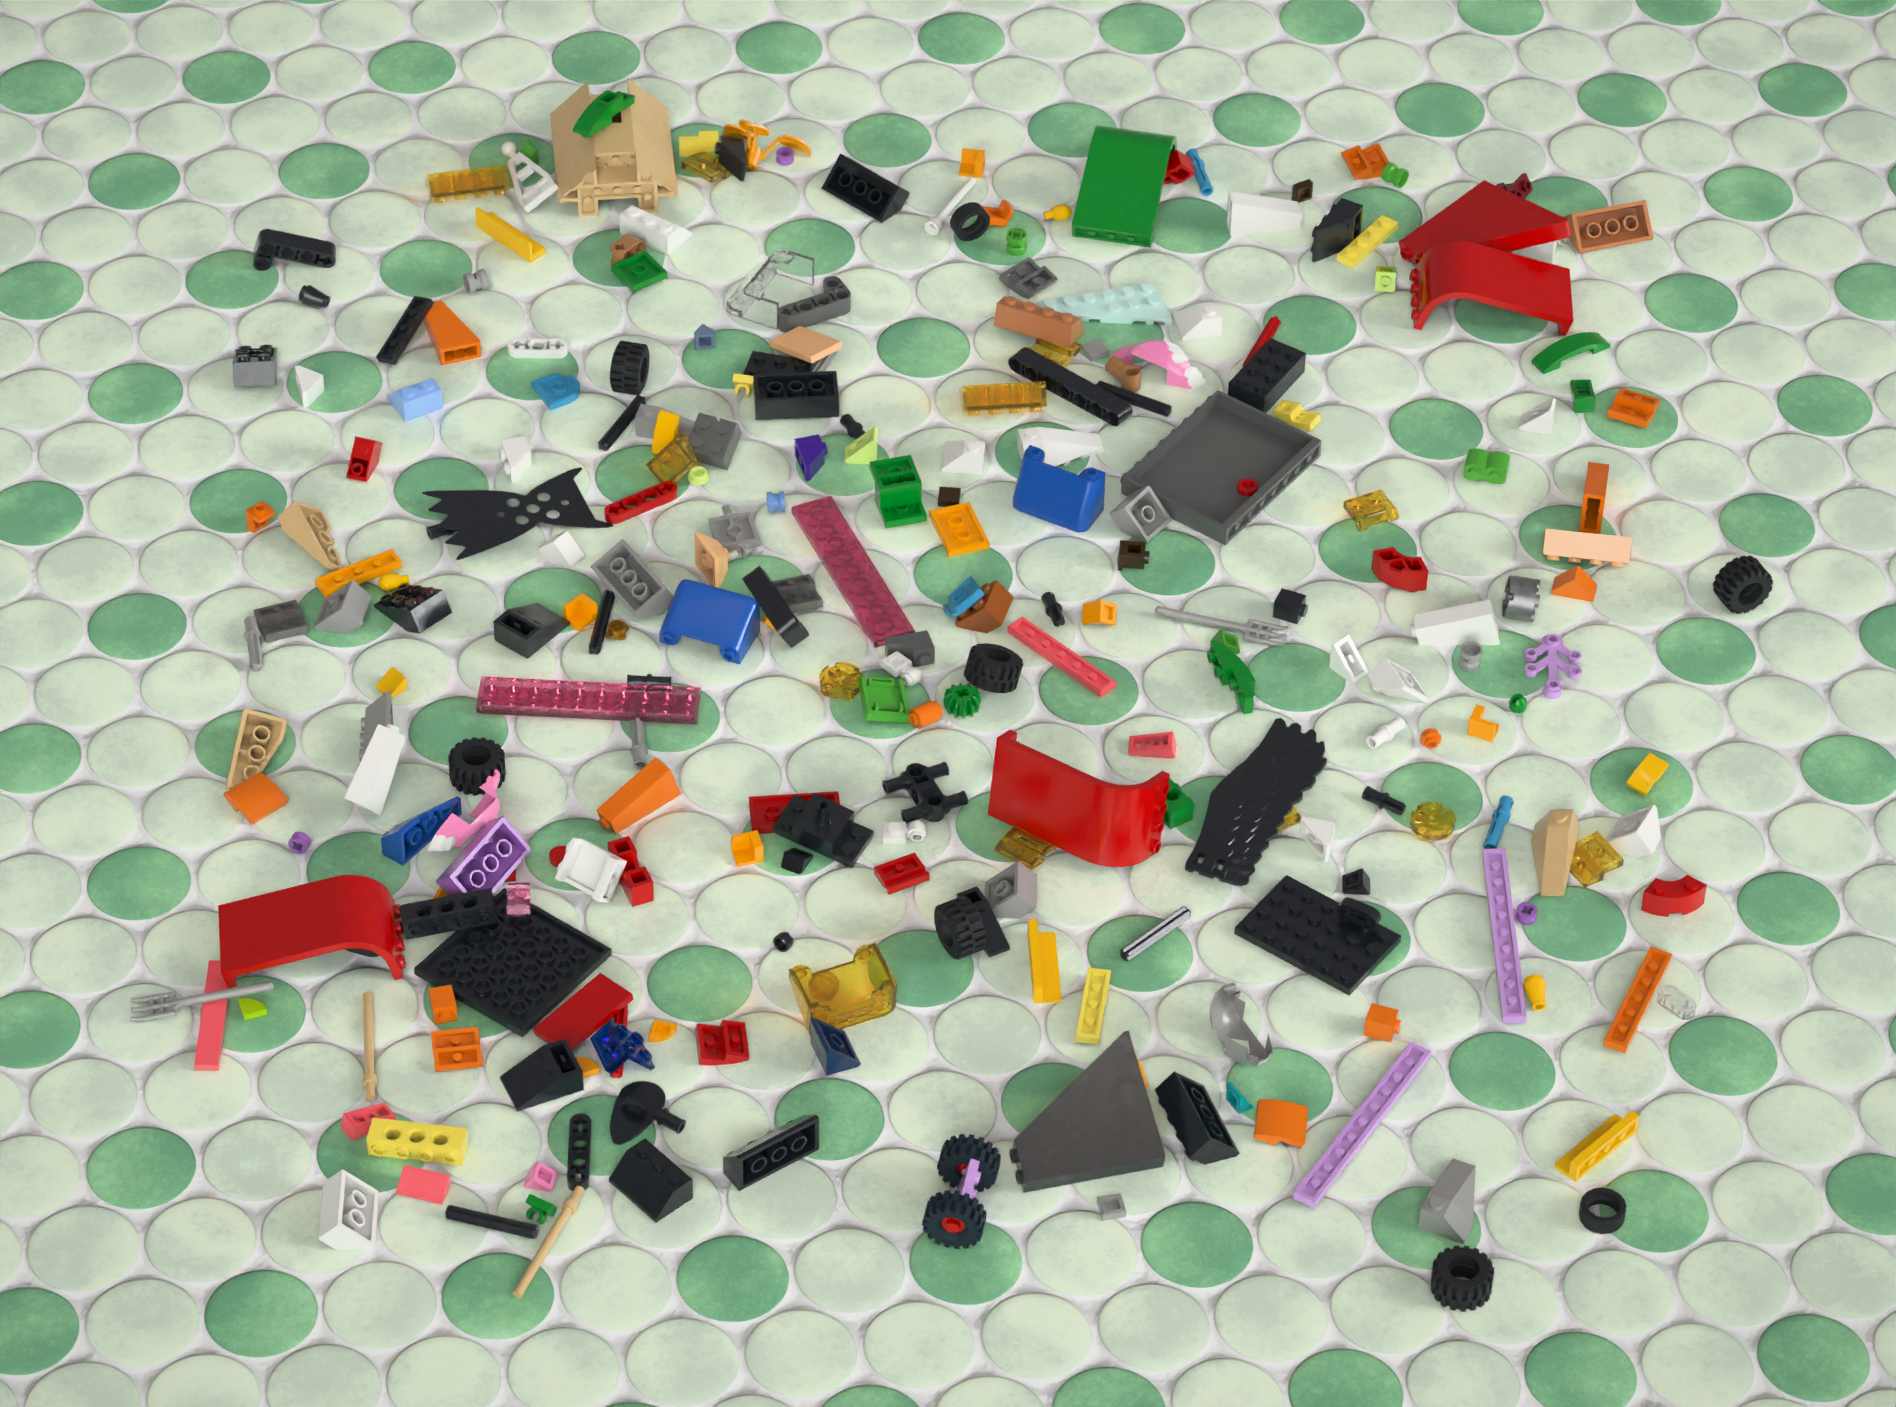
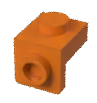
[982,200,1014,227]
[246,501,275,533]

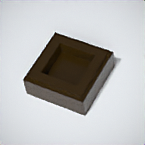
[1292,179,1313,203]
[938,487,961,507]

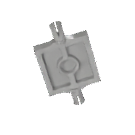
[709,505,760,559]

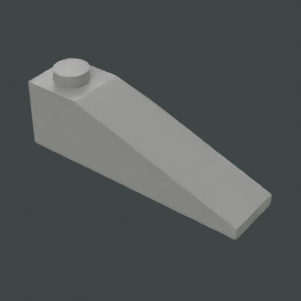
[635,404,695,444]

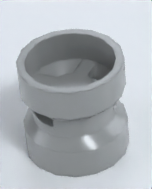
[463,269,489,294]
[1459,641,1482,672]

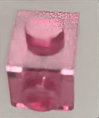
[507,883,531,917]

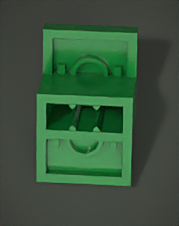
[869,455,927,528]

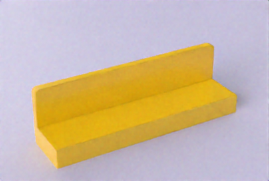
[475,207,545,263]
[1027,919,1061,1003]
[1554,1111,1639,1182]

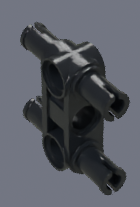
[882,762,968,824]

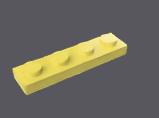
[1337,215,1399,269]
[1076,967,1111,1045]

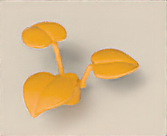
[722,119,811,169]

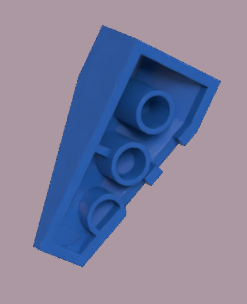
[381,796,462,866]

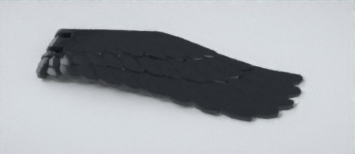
[1185,718,1327,886]

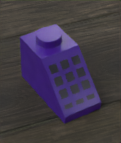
[795,434,827,481]

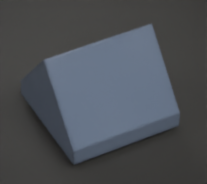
[694,324,715,350]

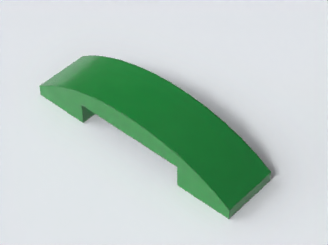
[1532,332,1610,374]

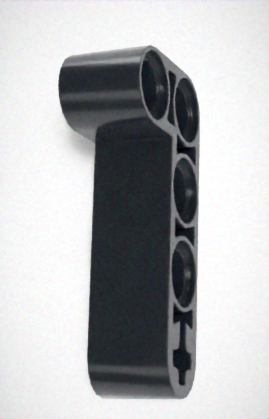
[253,229,336,271]
[742,565,809,648]

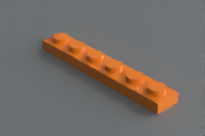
[1603,947,1672,1053]

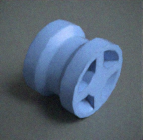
[767,491,785,513]

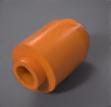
[908,701,943,729]

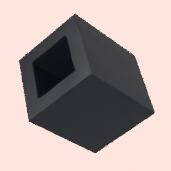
[1273,588,1308,624]

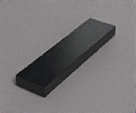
[376,296,434,365]

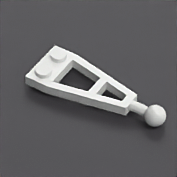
[501,141,559,213]

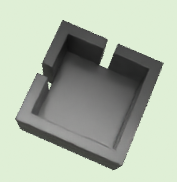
[684,412,742,470]

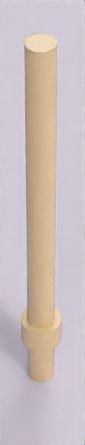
[363,992,377,1102]
[513,1186,585,1299]

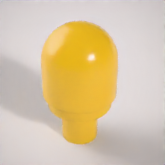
[1043,204,1072,221]
[378,573,409,591]

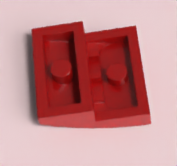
[695,1020,749,1065]

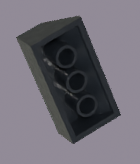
[822,153,910,223]
[1155,1071,1239,1165]
[723,1115,819,1191]

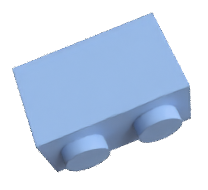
[387,378,443,422]

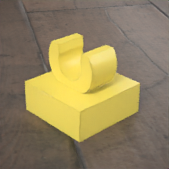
[732,373,754,398]

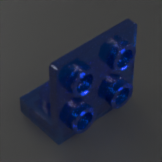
[590,1020,655,1074]

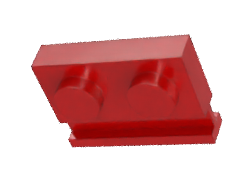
[874,853,930,895]

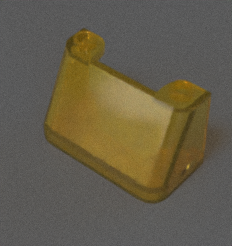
[788,943,897,1035]

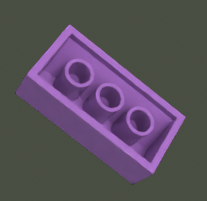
[436,816,532,896]

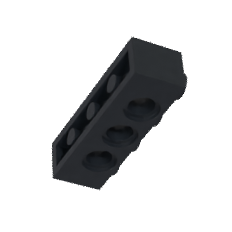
[400,888,497,940]

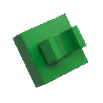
[525,1194,557,1224]

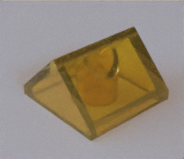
[646,434,698,483]

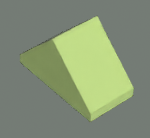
[844,426,878,464]

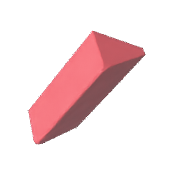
[396,1165,450,1204]

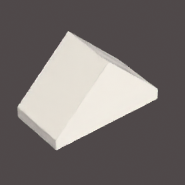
[295,365,324,408]
[1518,398,1556,436]
[538,531,585,569]
[1329,634,1369,683]
[1299,817,1336,862]

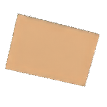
[770,326,842,363]

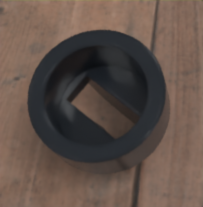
[773,932,794,952]

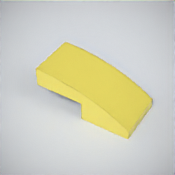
[679,131,719,157]
[1273,400,1321,432]

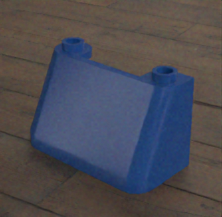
[1013,445,1106,533]
[659,579,760,664]

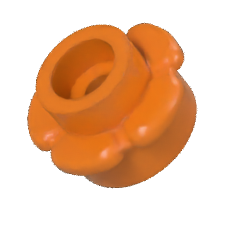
[1420,728,1442,749]

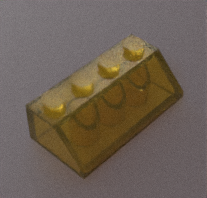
[425,164,510,203]
[959,381,1047,416]

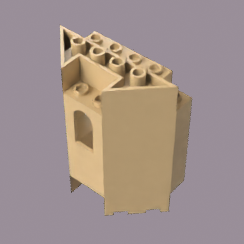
[550,78,678,217]

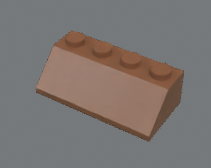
[1564,200,1653,254]
[994,296,1084,347]

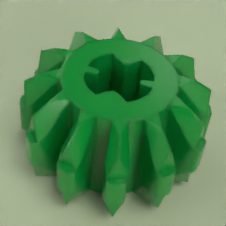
[943,682,981,719]

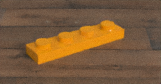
[315,549,402,598]

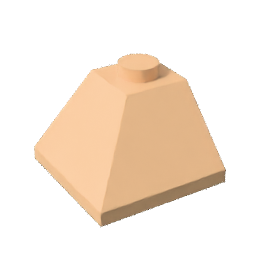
[695,532,730,588]

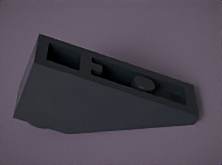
[714,135,748,182]

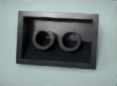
[609,1138,693,1223]

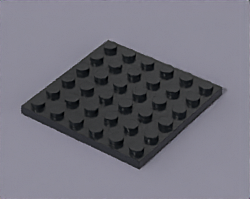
[414,888,612,1037]

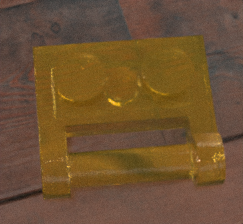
[1343,490,1399,531]

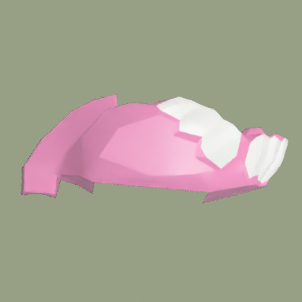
[1110,339,1207,389]
[428,769,500,852]

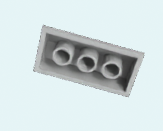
[590,539,673,618]
[358,692,394,787]

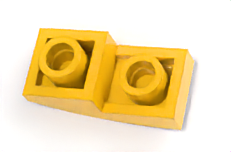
[652,410,680,458]
[1626,753,1669,797]

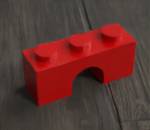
[607,836,654,907]

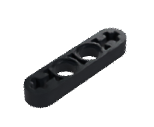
[567,1113,592,1191]

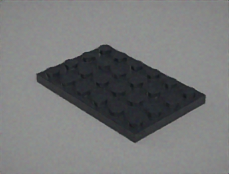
[1234,875,1401,996]

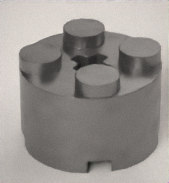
[1502,575,1540,622]

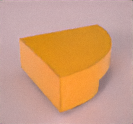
[648,1020,677,1043]
[576,1057,600,1078]

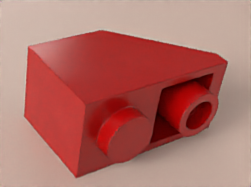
[346,436,382,482]

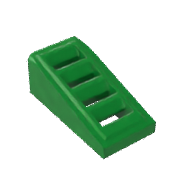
[1570,379,1596,413]

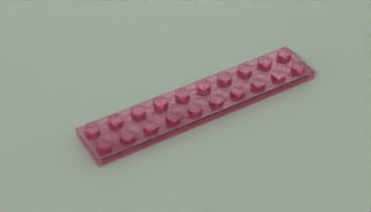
[792,496,915,648]
[476,676,701,724]

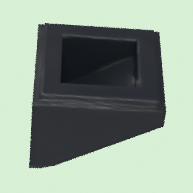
[781,847,813,874]
[1342,868,1370,895]

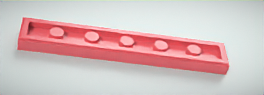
[1007,617,1116,698]
[194,960,230,1070]

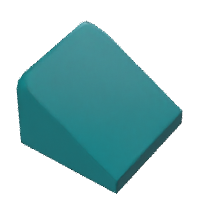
[1226,1082,1253,1114]

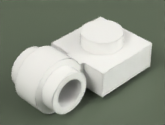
[881,651,922,687]
[883,820,926,844]

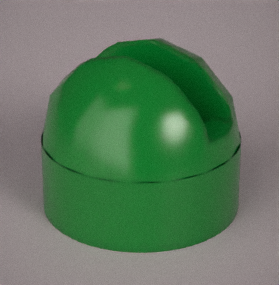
[1509,694,1527,713]

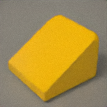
[376,667,407,698]

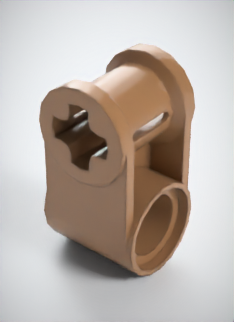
[610,234,646,265]

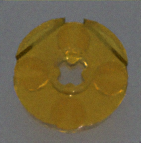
[819,662,863,701]
[1410,802,1456,841]

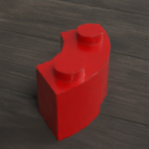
[1164,150,1196,185]
[1371,547,1428,592]
[1641,875,1707,917]

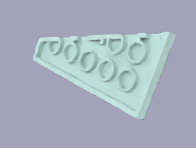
[1037,282,1172,326]

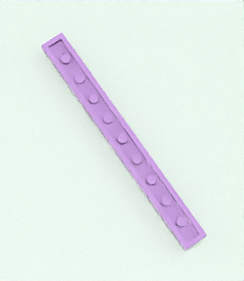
[1482,849,1527,1023]
[1293,1042,1431,1208]

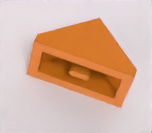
[1551,565,1597,602]

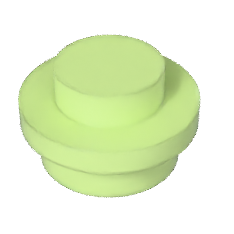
[688,466,709,485]

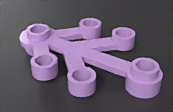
[1524,634,1582,699]

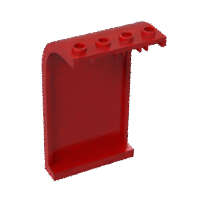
[1409,240,1573,335]
[988,730,1170,867]
[218,875,406,988]

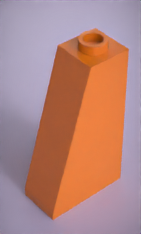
[423,300,481,365]
[1579,462,1609,534]
[596,757,681,834]

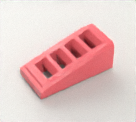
[1128,732,1177,759]
[341,1103,396,1141]

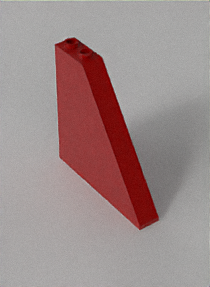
[1399,180,1572,265]

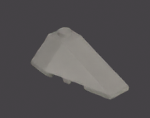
[1418,1158,1476,1244]

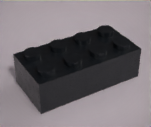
[1228,338,1306,413]
[753,371,839,420]

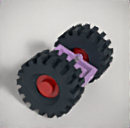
[922,1134,1001,1249]

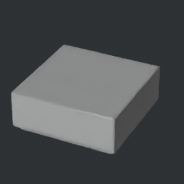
[1081,339,1109,362]
[1097,1193,1126,1221]

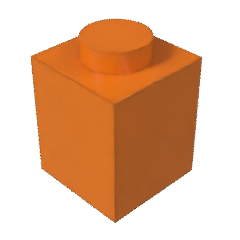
[428,985,458,1025]
[1364,1003,1401,1042]

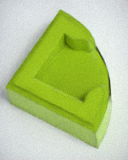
[237,998,267,1021]

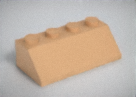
[1542,529,1632,567]

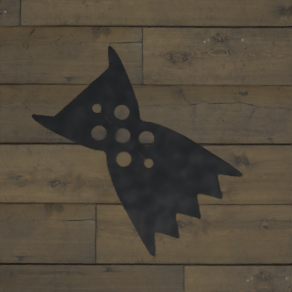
[422,467,614,560]

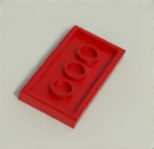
[749,791,840,834]
[533,973,634,1051]

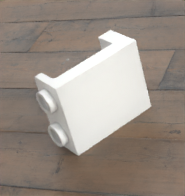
[555,837,627,903]

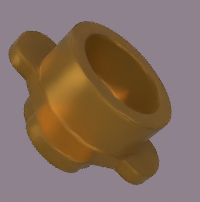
[605,620,629,640]

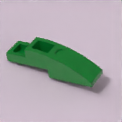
[573,90,635,137]
[1207,640,1255,714]

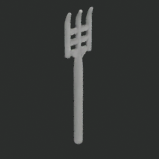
[1155,606,1289,646]
[130,981,274,1022]

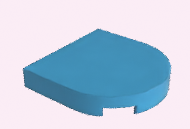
[531,373,580,411]
[943,576,984,617]

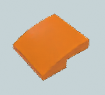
[1341,143,1390,179]
[1606,388,1661,429]
[223,772,289,825]
[431,1027,483,1072]
[1253,1099,1308,1149]

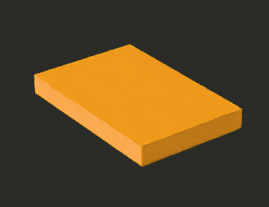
[929,502,989,557]

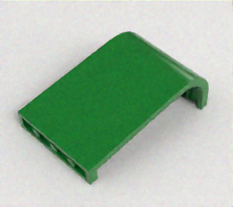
[1072,125,1177,248]

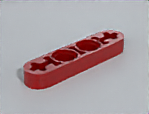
[604,481,677,524]

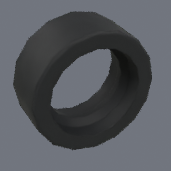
[950,202,990,241]
[1579,1187,1627,1234]

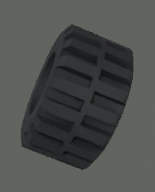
[610,341,650,395]
[1713,555,1773,614]
[964,643,1023,693]
[448,737,506,796]
[934,896,986,960]
[1430,1245,1494,1312]

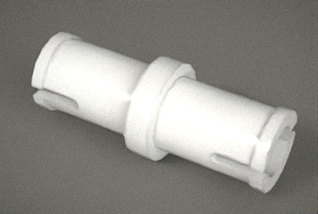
[1366,717,1406,749]

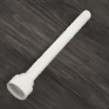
[924,177,977,235]

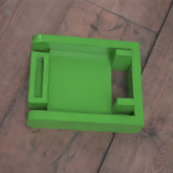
[858,676,910,723]

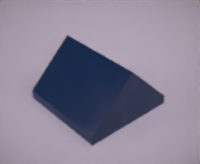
[810,1017,861,1076]

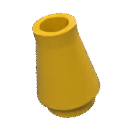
[1523,974,1546,1011]

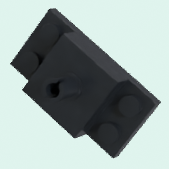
[772,793,874,868]

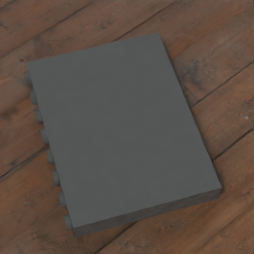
[1120,390,1322,545]

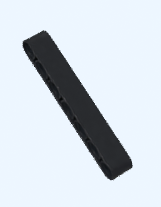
[1008,347,1133,426]

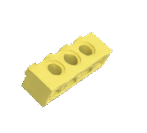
[366,1118,468,1166]

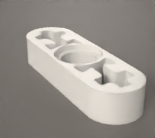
[508,338,568,359]

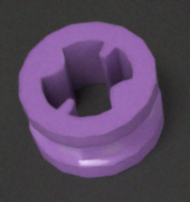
[776,147,794,166]
[288,831,311,854]
[1516,902,1538,925]

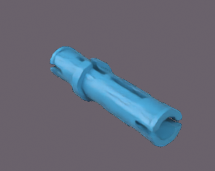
[1186,149,1214,196]
[1483,796,1514,849]

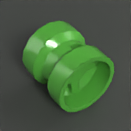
[1381,162,1409,188]
[1006,228,1027,256]

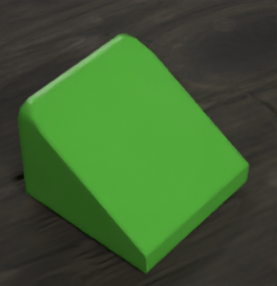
[520,139,539,168]
[1211,630,1240,654]

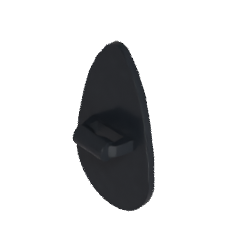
[610,1081,666,1145]

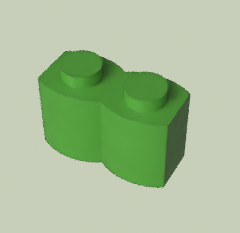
[1464,449,1510,484]

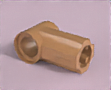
[1105,356,1141,392]

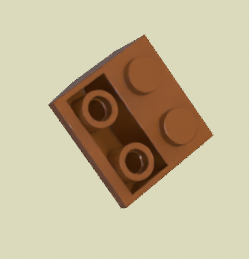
[955,580,1014,633]

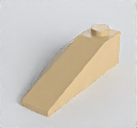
[277,501,342,571]
[225,708,288,790]
[1531,809,1579,896]

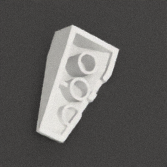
[1017,427,1104,467]

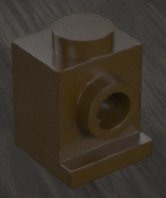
[1118,540,1150,571]

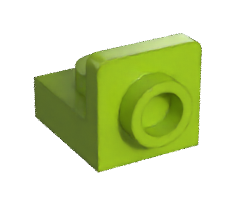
[1375,266,1396,292]

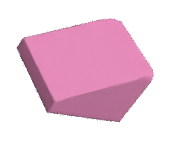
[523,1161,558,1192]

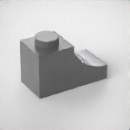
[885,630,935,667]

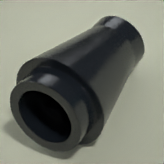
[298,285,330,308]

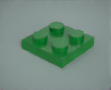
[611,251,667,292]

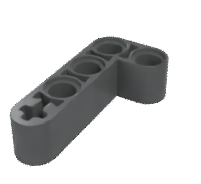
[778,276,851,333]

